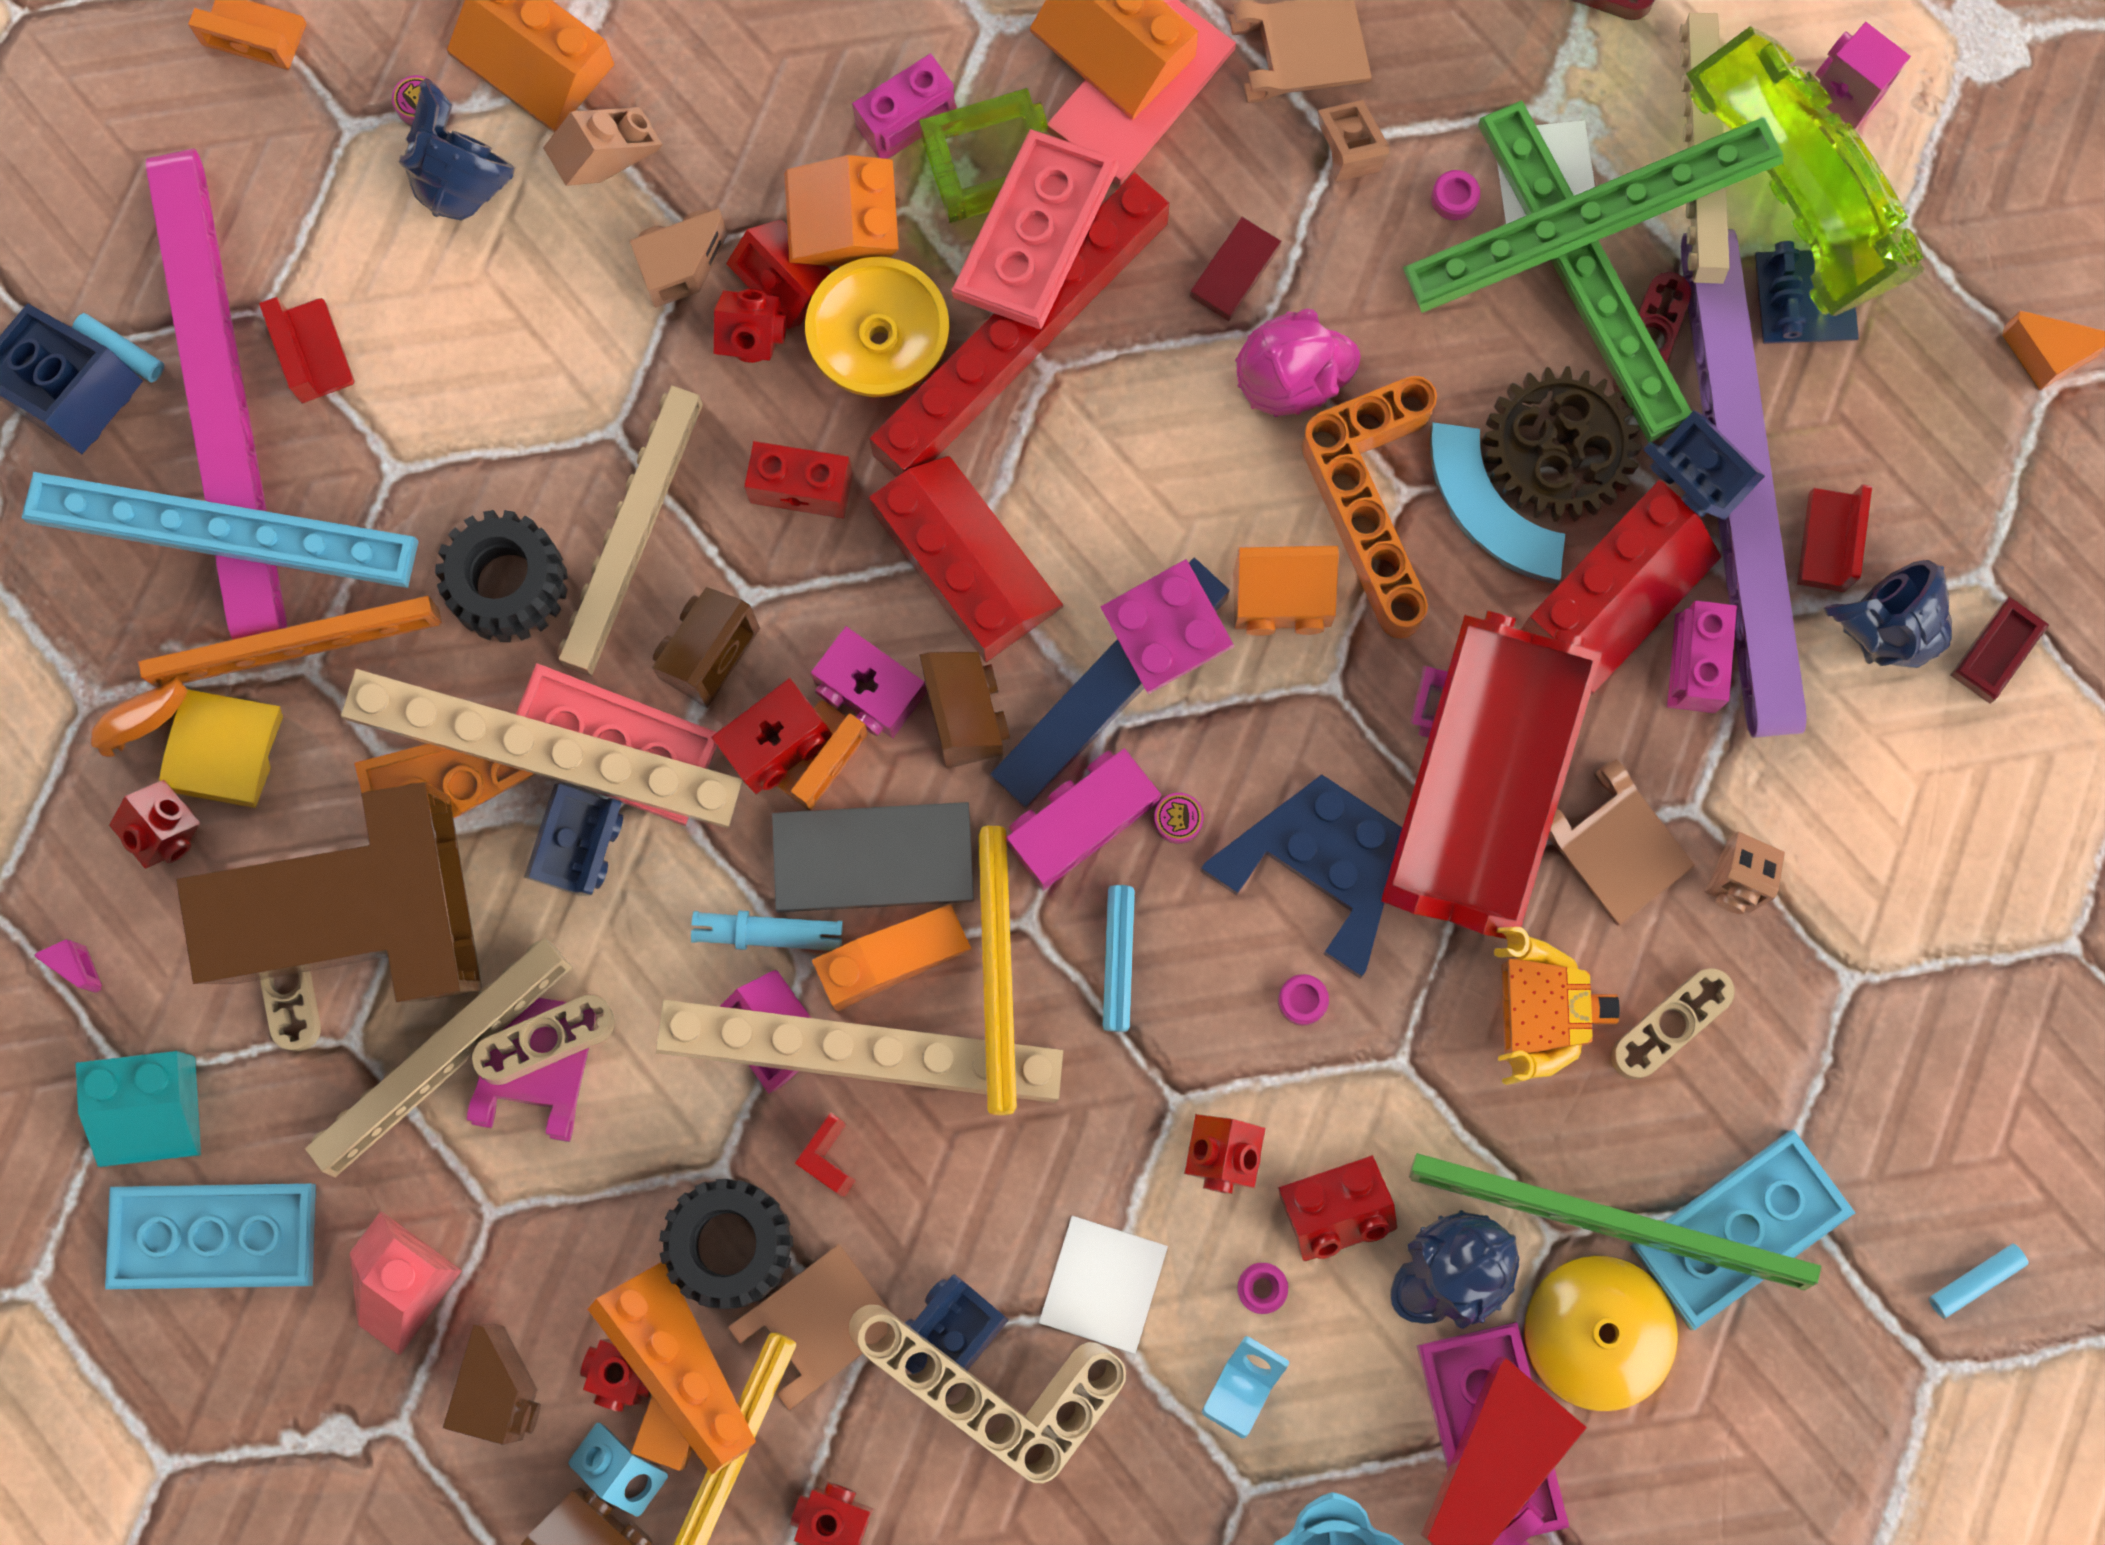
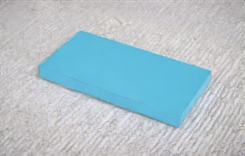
[1630,1129,1855,1330]
[105,1183,316,1290]

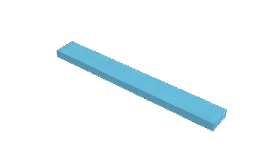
[21,472,419,588]

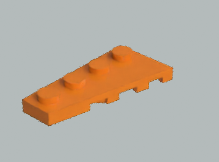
[354,744,536,819]
[587,1262,756,1475]

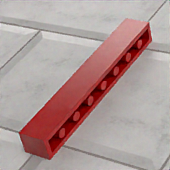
[869,172,1170,477]

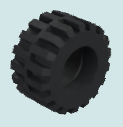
[435,510,568,642]
[659,1179,793,1309]

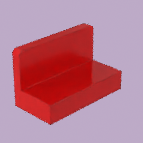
[726,220,832,329]
[259,297,355,404]
[1797,484,1872,592]
[795,1113,856,1197]

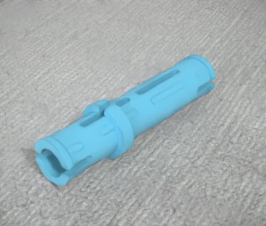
[691,910,843,951]

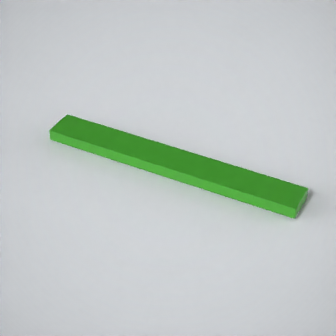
[1478,100,1692,443]
[1403,117,1784,313]
[1409,1153,1821,1291]

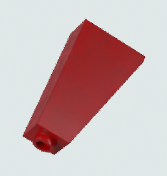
[1421,1357,1587,1545]

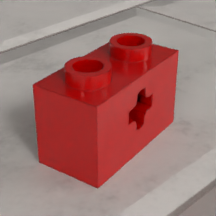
[744,441,853,519]
[711,678,833,795]

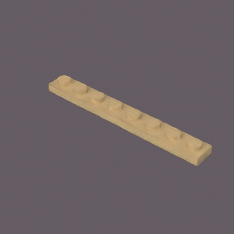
[341,669,742,828]
[656,1000,1063,1103]

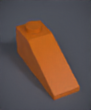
[812,904,972,1012]

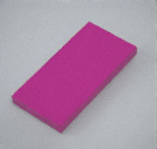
[1416,1322,1569,1536]

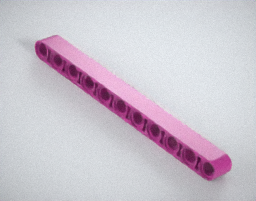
[146,148,287,640]

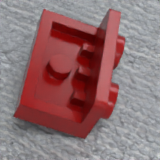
[1278,1155,1398,1261]

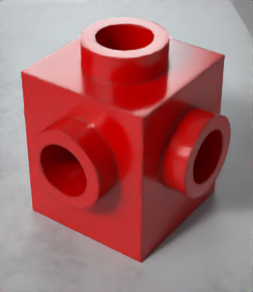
[713,289,787,363]
[109,780,200,869]
[1184,1114,1266,1194]
[580,1339,651,1412]
[790,1482,874,1545]

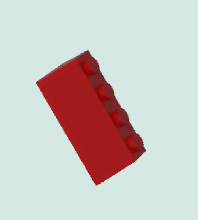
[869,456,1064,663]
[1520,479,1722,695]

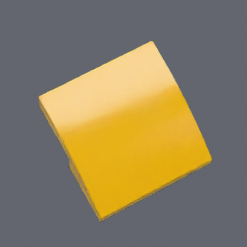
[159,689,283,808]

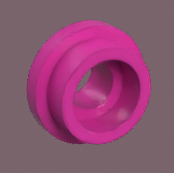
[1237,1263,1288,1314]

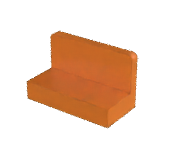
[188,0,307,70]
[776,700,868,811]

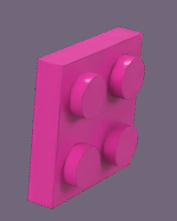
[1100,559,1235,694]

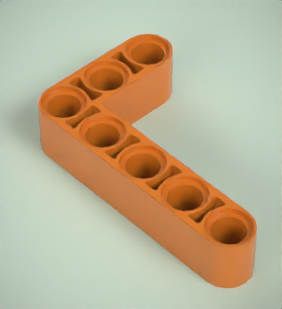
[1301,376,1437,639]

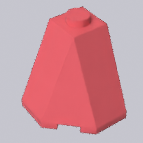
[349,1211,462,1355]

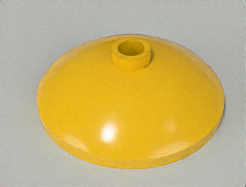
[805,257,949,397]
[1524,1256,1678,1411]

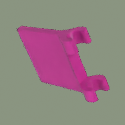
[466,997,597,1142]

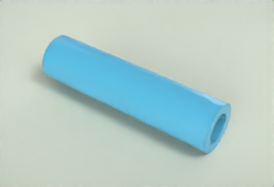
[72,313,164,383]
[1929,1243,2028,1319]

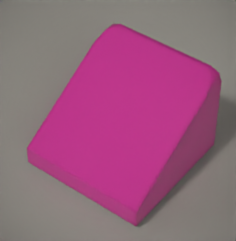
[34,939,102,993]

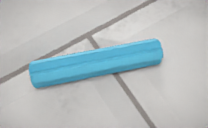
[1103,885,1135,1032]

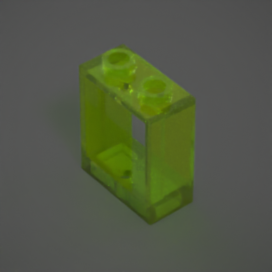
[919,88,1048,223]

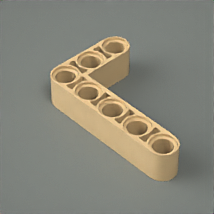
[849,1305,1126,1483]

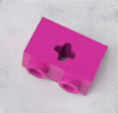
[1811,21,1911,130]
[811,626,927,739]

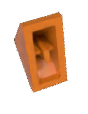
[2002,310,2105,390]

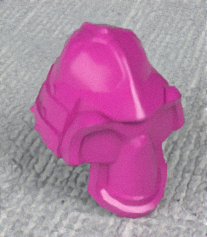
[1235,308,1361,417]

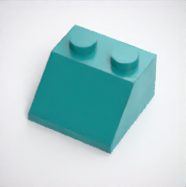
[76,1051,201,1167]

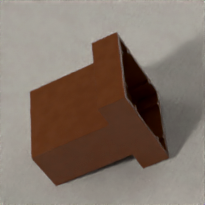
[176,782,482,1002]

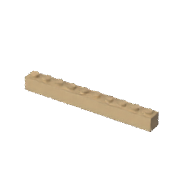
[1679,13,1730,284]
[557,385,703,676]
[305,938,573,1178]

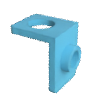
[1202,1336,1289,1438]
[568,1423,668,1517]

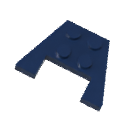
[1200,774,1402,979]

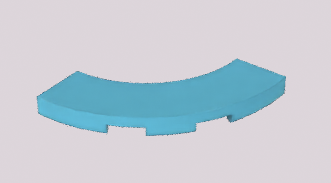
[1430,422,1565,584]

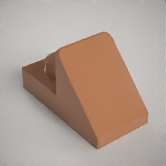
[1318,100,1389,182]

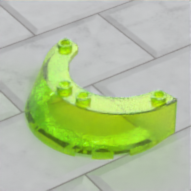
[1686,26,1924,316]

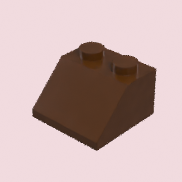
[652,587,760,708]
[919,652,1010,769]
[443,1324,541,1445]
[521,1488,653,1545]

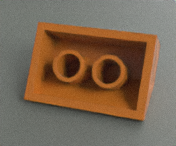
[447,0,615,133]
[1030,0,1198,120]

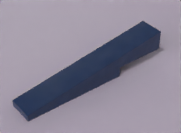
[990,557,1230,809]

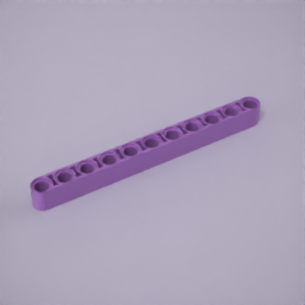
[1681,229,1806,738]

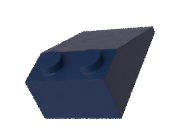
[0,303,143,455]

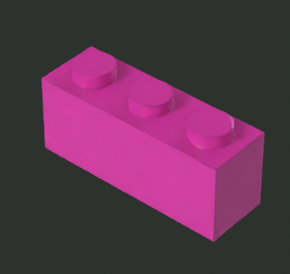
[1006,748,1161,891]

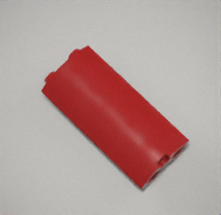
[1381,610,1603,939]

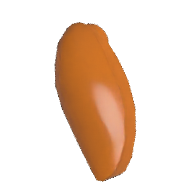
[91,676,188,757]

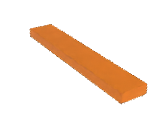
[138,596,442,688]

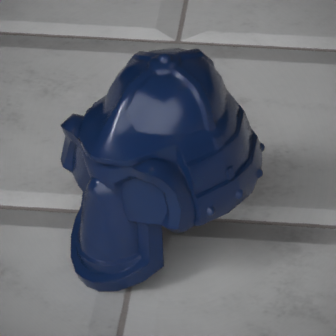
[398,78,515,221]
[1824,560,1952,668]
[1390,1210,1520,1329]

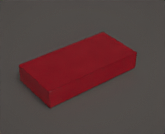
[1190,216,1282,321]
[1950,596,2049,704]

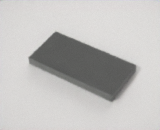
[772,802,974,913]

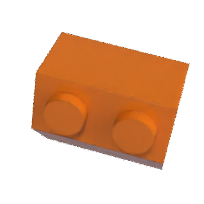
[784,155,899,267]
[1233,546,1339,636]

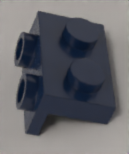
[1643,410,1765,520]
[524,783,623,896]
[905,1274,1009,1398]

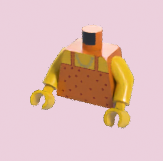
[1494,927,1620,1085]

